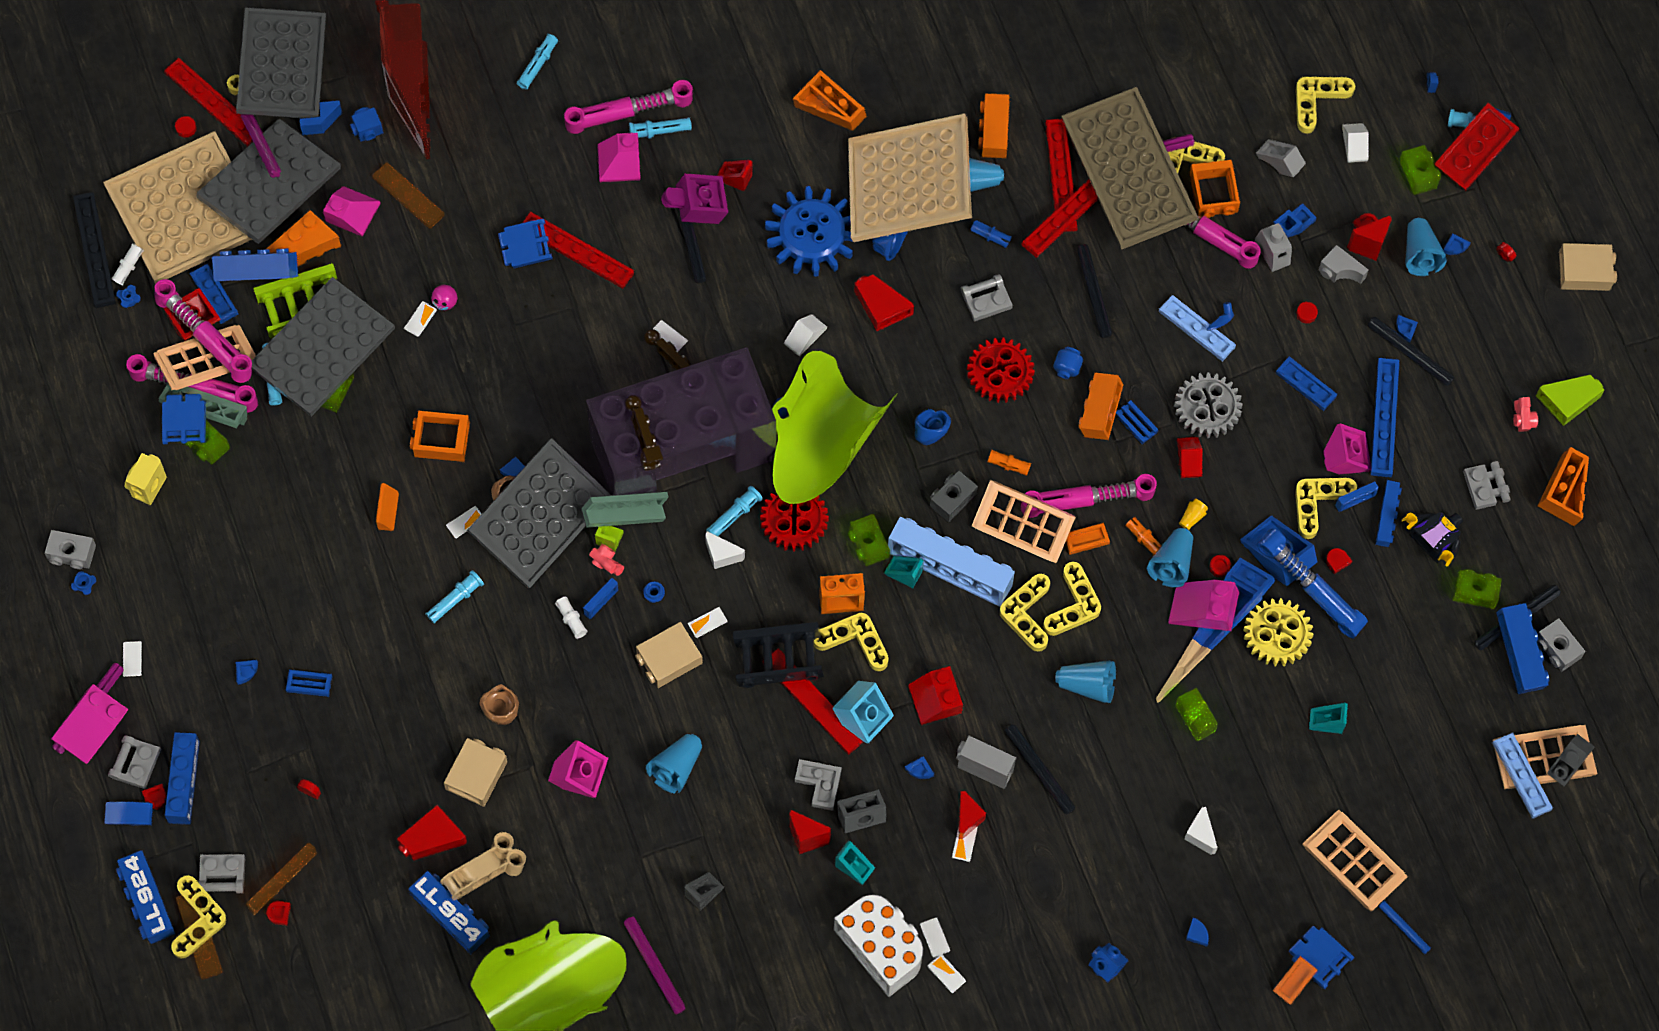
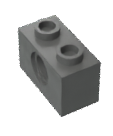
[930,471,978,522]
[838,790,886,833]

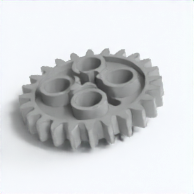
[1174,372,1243,438]

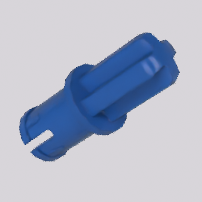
[971,220,1012,248]

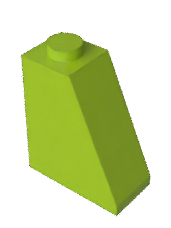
[1536,375,1604,426]

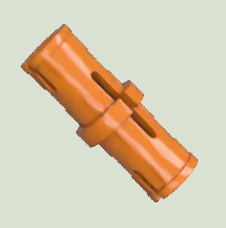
[988,450,1031,476]
[1125,517,1162,556]

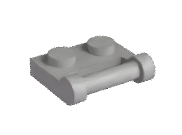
[961,274,1013,322]
[108,735,161,789]
[198,854,245,893]

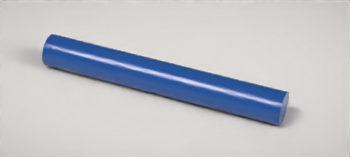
[1379,901,1431,954]

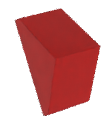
[717,160,753,191]
[1177,437,1202,478]
[959,791,986,839]

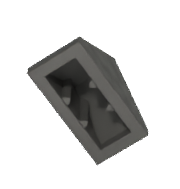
[684,872,724,911]

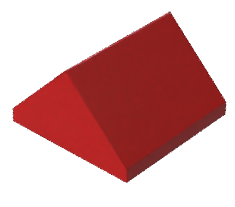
[1347,216,1392,260]
[164,288,221,341]
[789,810,831,854]

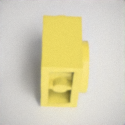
[125,453,167,505]

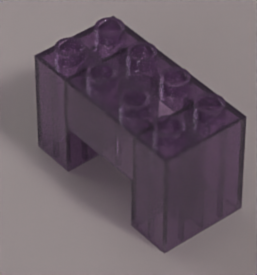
[586,347,776,496]

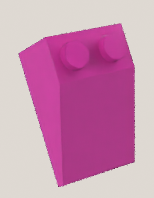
[1169,580,1239,631]
[51,684,128,764]

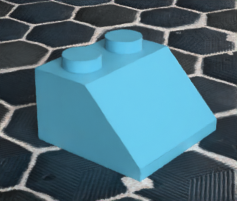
[832,681,894,743]

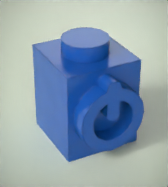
[350,107,383,142]

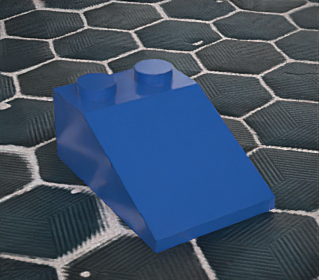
[1240,515,1318,586]

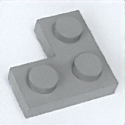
[795,759,842,811]

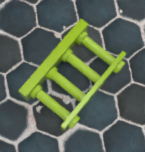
[253,263,337,339]

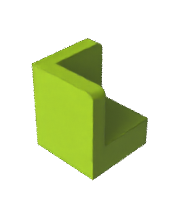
[595,526,624,552]

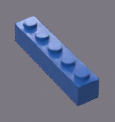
[1375,480,1402,547]

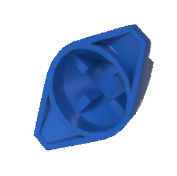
[872,231,908,261]

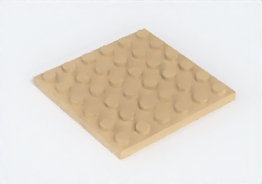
[848,114,972,242]
[103,131,252,284]

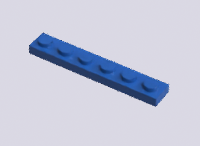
[1371,358,1399,477]

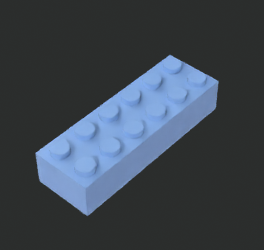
[888,517,1015,607]

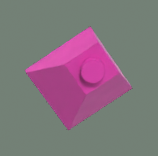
[598,133,640,182]
[323,186,381,237]
[1324,423,1371,475]
[548,740,608,798]

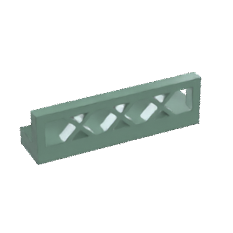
[159,384,247,428]
[582,492,669,527]

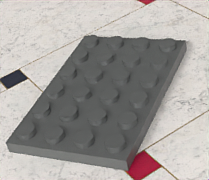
[236,8,326,118]
[196,119,341,244]
[252,277,395,417]
[466,438,612,588]

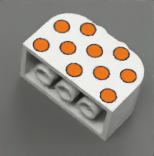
[834,895,923,997]

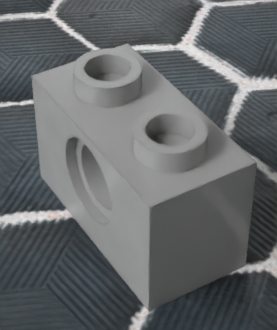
[45,530,96,569]
[1537,618,1586,672]

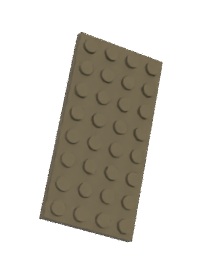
[1062,87,1198,250]

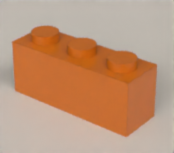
[978,94,1009,158]
[1079,373,1123,440]

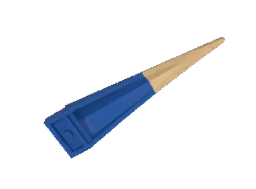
[1156,558,1275,703]

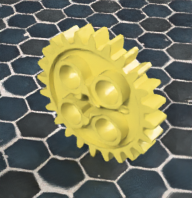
[1243,598,1313,666]

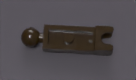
[644,329,704,391]
[625,395,663,471]

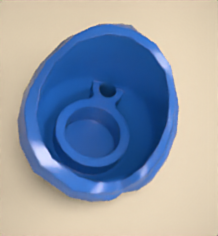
[914,409,951,445]

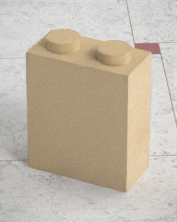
[1559,243,1617,291]
[635,622,703,688]
[444,738,507,807]

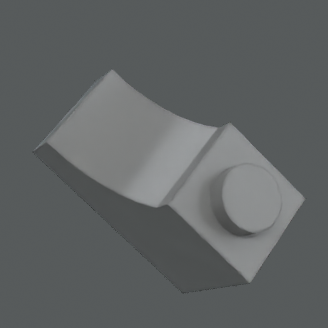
[1256,139,1306,177]
[1319,245,1368,284]

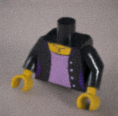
[1402,512,1463,567]

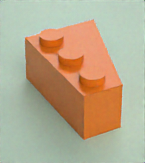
[793,70,867,131]
[267,210,341,266]
[1538,447,1589,526]

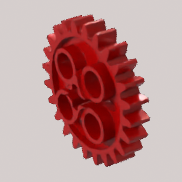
[967,338,1035,403]
[760,493,829,552]

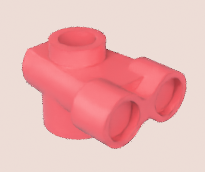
[1513,397,1538,432]
[589,544,624,576]

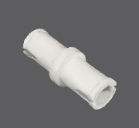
[111,243,144,286]
[555,596,588,639]

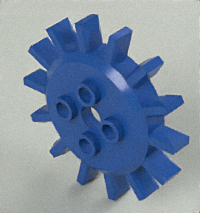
[765,186,858,277]

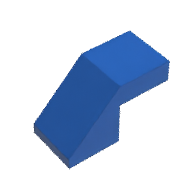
[300,101,342,135]
[1273,204,1317,238]

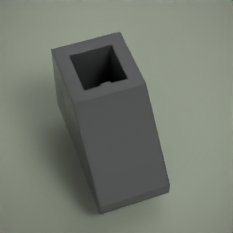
[1547,734,1595,786]

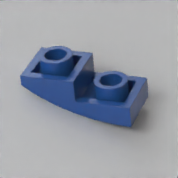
[104,802,153,826]

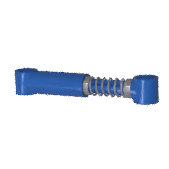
[1257,528,1368,639]

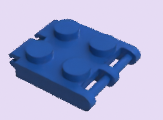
[498,219,553,268]
[162,394,206,444]
[1289,926,1354,989]

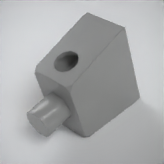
[1255,223,1292,272]

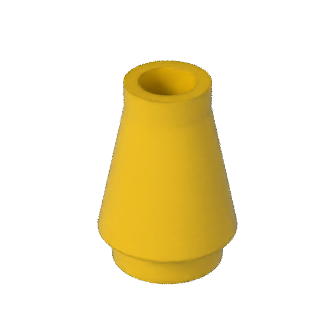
[1179,498,1208,530]

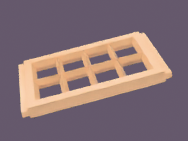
[153,325,256,390]
[972,480,1076,563]
[1493,725,1597,789]
[1302,810,1408,912]

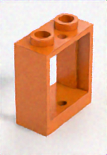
[1190,160,1240,218]
[410,411,470,462]
[819,573,865,614]

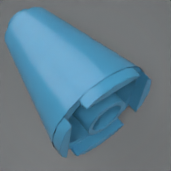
[969,158,1004,192]
[1405,218,1447,276]
[1147,528,1193,588]
[1055,660,1116,703]
[646,734,702,793]

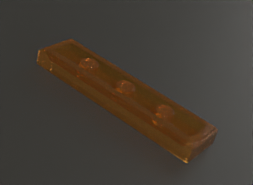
[372,162,445,229]
[246,843,317,916]
[176,891,223,980]

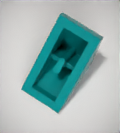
[884,556,924,588]
[1309,703,1348,734]
[835,841,875,885]

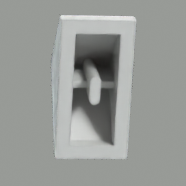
[1342,123,1368,162]
[784,314,827,357]
[705,531,745,569]
[1185,807,1218,855]

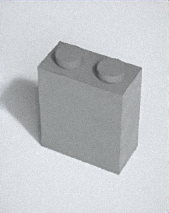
[956,736,1016,789]

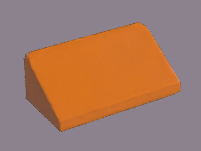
[376,483,399,531]

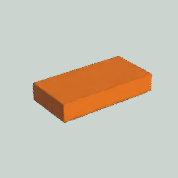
[1065,523,1110,555]
[1273,956,1318,1005]

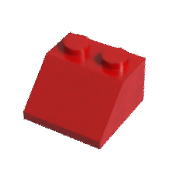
[908,666,963,725]

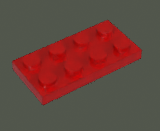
[1434,103,1519,191]

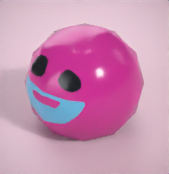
[431,284,458,311]

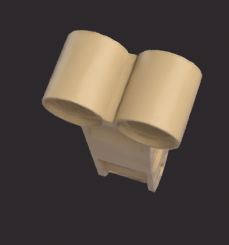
[440,832,526,900]

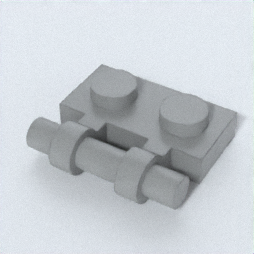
[1463,461,1511,510]

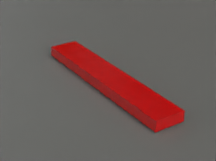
[164,58,263,147]
[1046,119,1077,232]
[1021,180,1099,258]
[523,212,634,289]
[763,648,864,755]

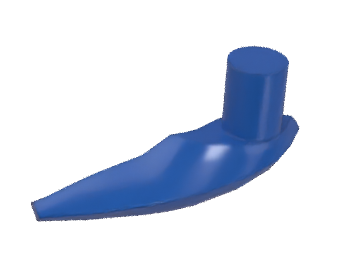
[1206,302,1234,331]

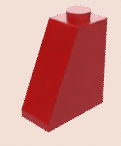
[854,274,914,331]
[397,805,467,860]

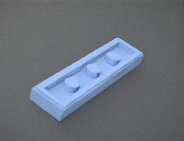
[1159,295,1236,362]
[1492,733,1553,819]

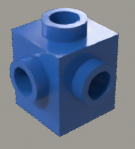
[1088,943,1129,982]

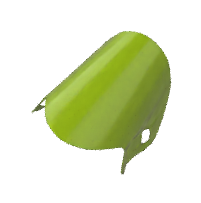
[771,351,898,504]
[471,921,626,1031]

